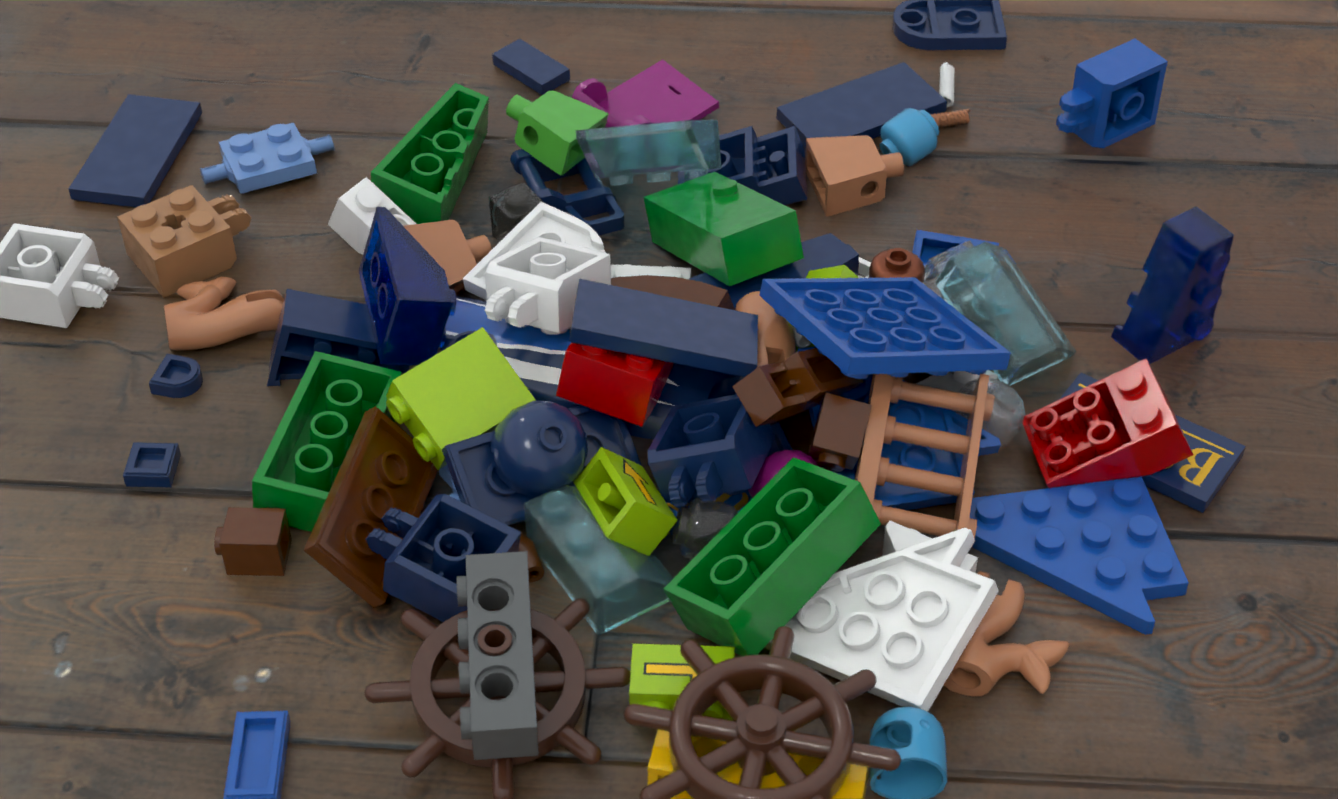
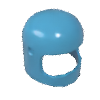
[869,706,947,799]

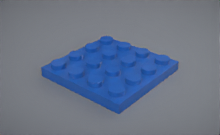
[759,277,1011,379]

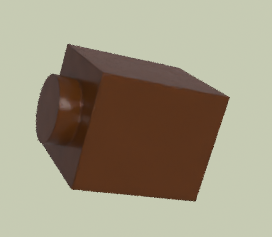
[808,393,872,472]
[214,507,292,576]

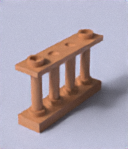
[855,374,995,548]

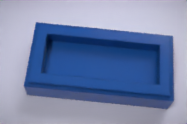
[223,711,291,799]

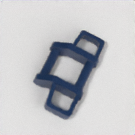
[510,149,624,236]

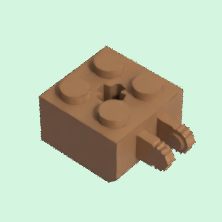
[117,185,252,298]

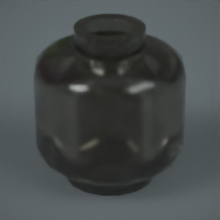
[672,498,738,560]

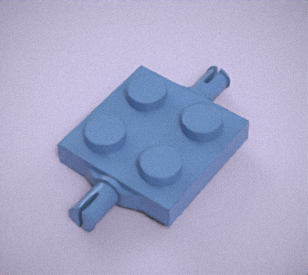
[200,123,334,194]

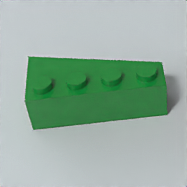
[371,83,489,224]

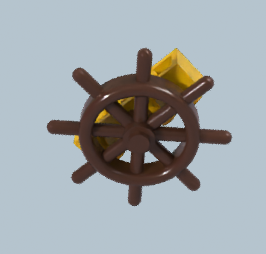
[624,626,901,799]

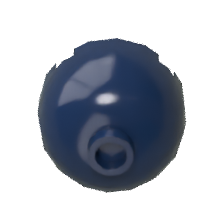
[490,401,588,497]

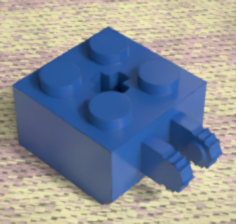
[1056,39,1168,148]

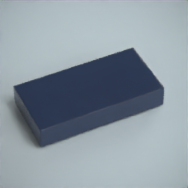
[492,39,570,95]

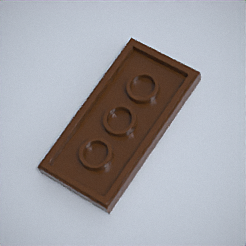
[303,406,438,608]

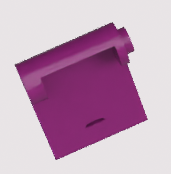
[572,59,720,157]

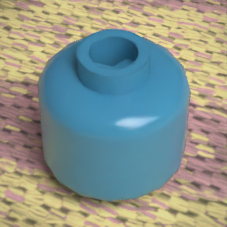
[879,108,939,167]

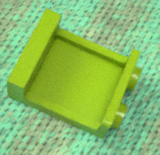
[386,327,536,470]

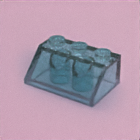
[576,120,722,185]
[935,242,1077,388]
[524,485,673,636]

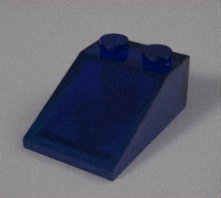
[359,207,456,365]

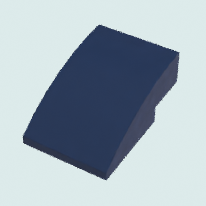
[678,126,807,205]

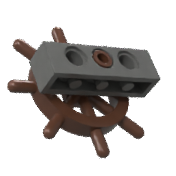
[364,551,631,799]

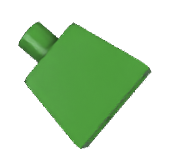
[506,91,609,176]

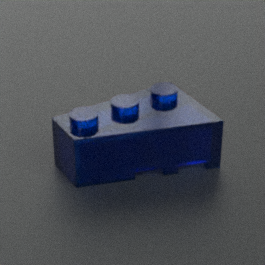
[1111,206,1234,364]

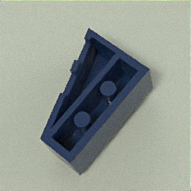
[267,289,417,386]

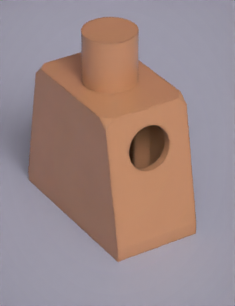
[805,135,904,216]
[384,220,492,315]

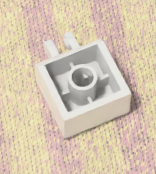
[0,223,119,328]
[484,237,611,335]

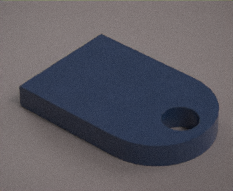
[892,0,1007,50]

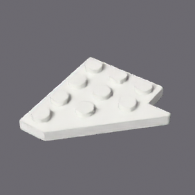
[765,528,999,712]

